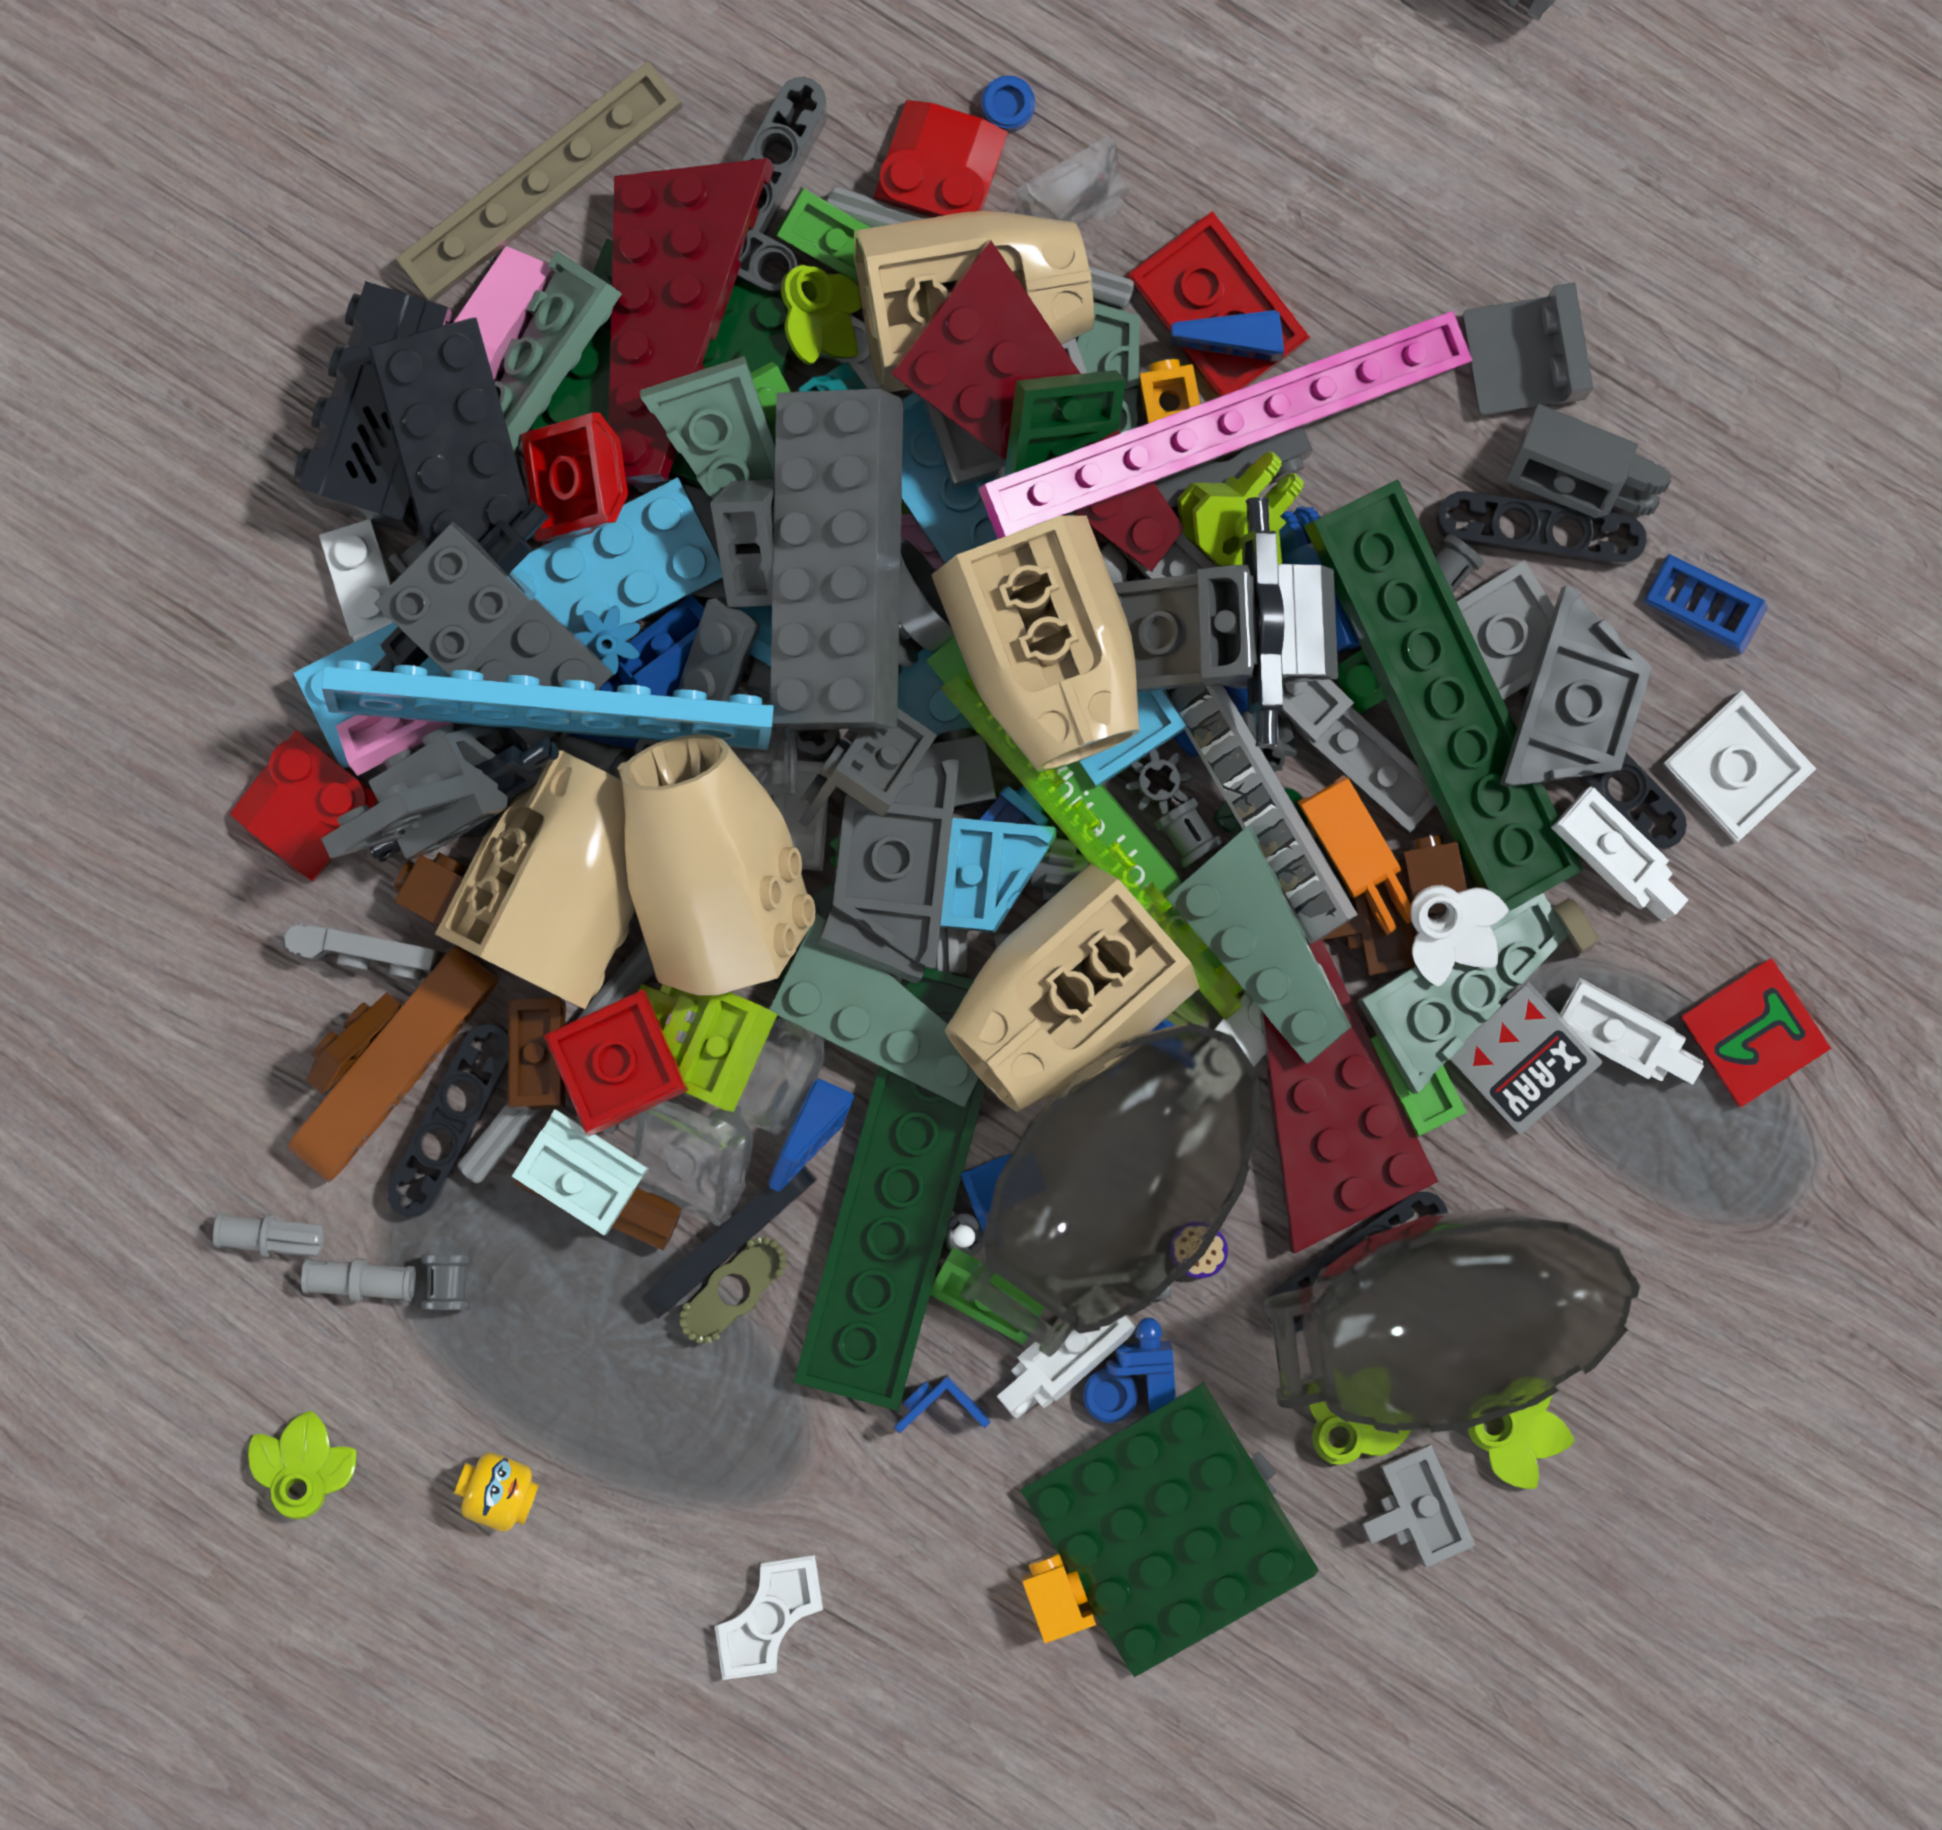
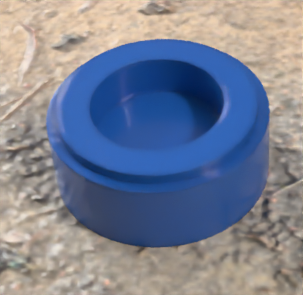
[982,76,1035,133]
[1083,1368,1138,1423]

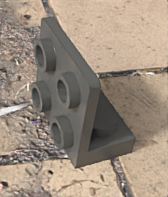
[1462,282,1593,416]
[798,708,937,828]

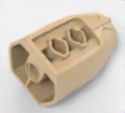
[854,211,1094,392]
[932,515,1140,771]
[618,734,816,996]
[435,749,635,1009]
[945,864,1200,1112]

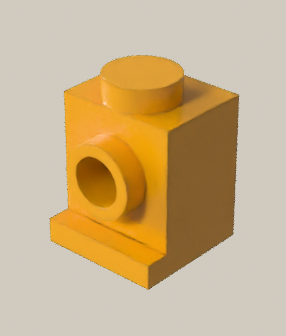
[1138,359,1200,424]
[1022,1553,1096,1644]

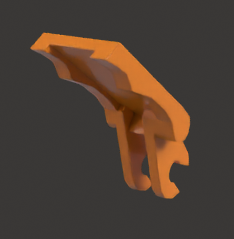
[1297,775,1412,935]

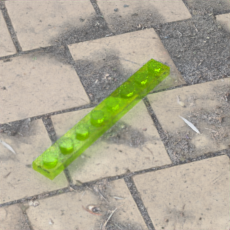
[940,672,1243,1020]

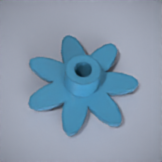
[574,605,640,675]

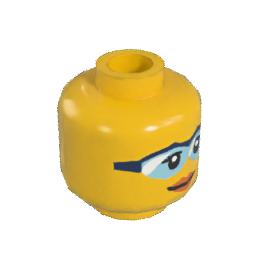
[454,1452,539,1532]

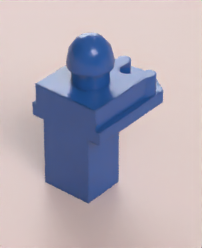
[1105,1318,1176,1413]

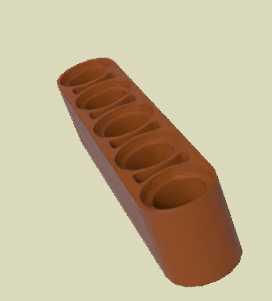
[287,945,500,1183]

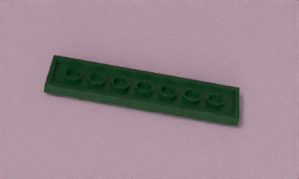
[1304,479,1583,912]
[793,969,986,1411]

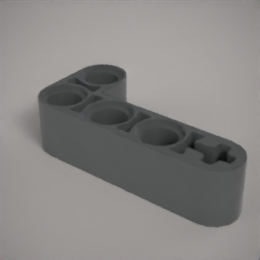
[736,77,828,293]

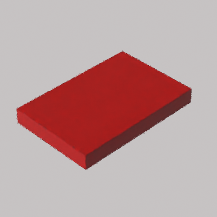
[1127,211,1310,397]

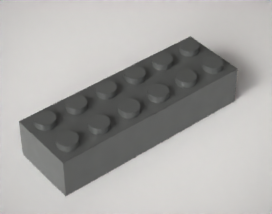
[770,389,903,730]

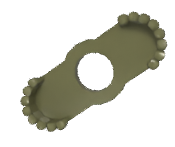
[679,1237,787,1343]

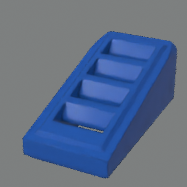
[1169,310,1284,362]
[1643,554,1767,654]
[768,1078,854,1192]

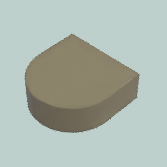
[1552,898,1599,957]

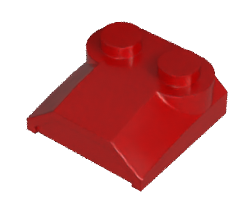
[873,100,1008,217]
[521,413,628,542]
[230,730,379,882]

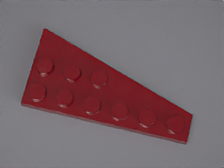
[609,158,774,485]
[889,240,1184,572]
[1260,938,1439,1254]

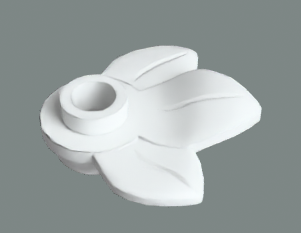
[1410,885,1509,986]

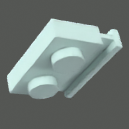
[512,1109,649,1235]

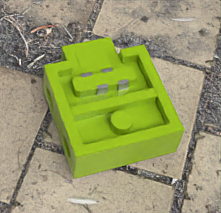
[638,983,778,1114]

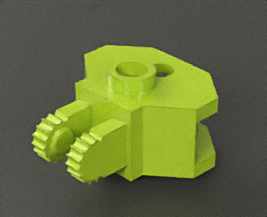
[1177,451,1304,567]

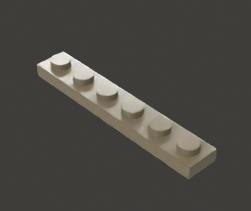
[395,61,683,302]

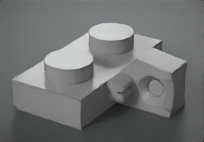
[1358,1444,1475,1568]

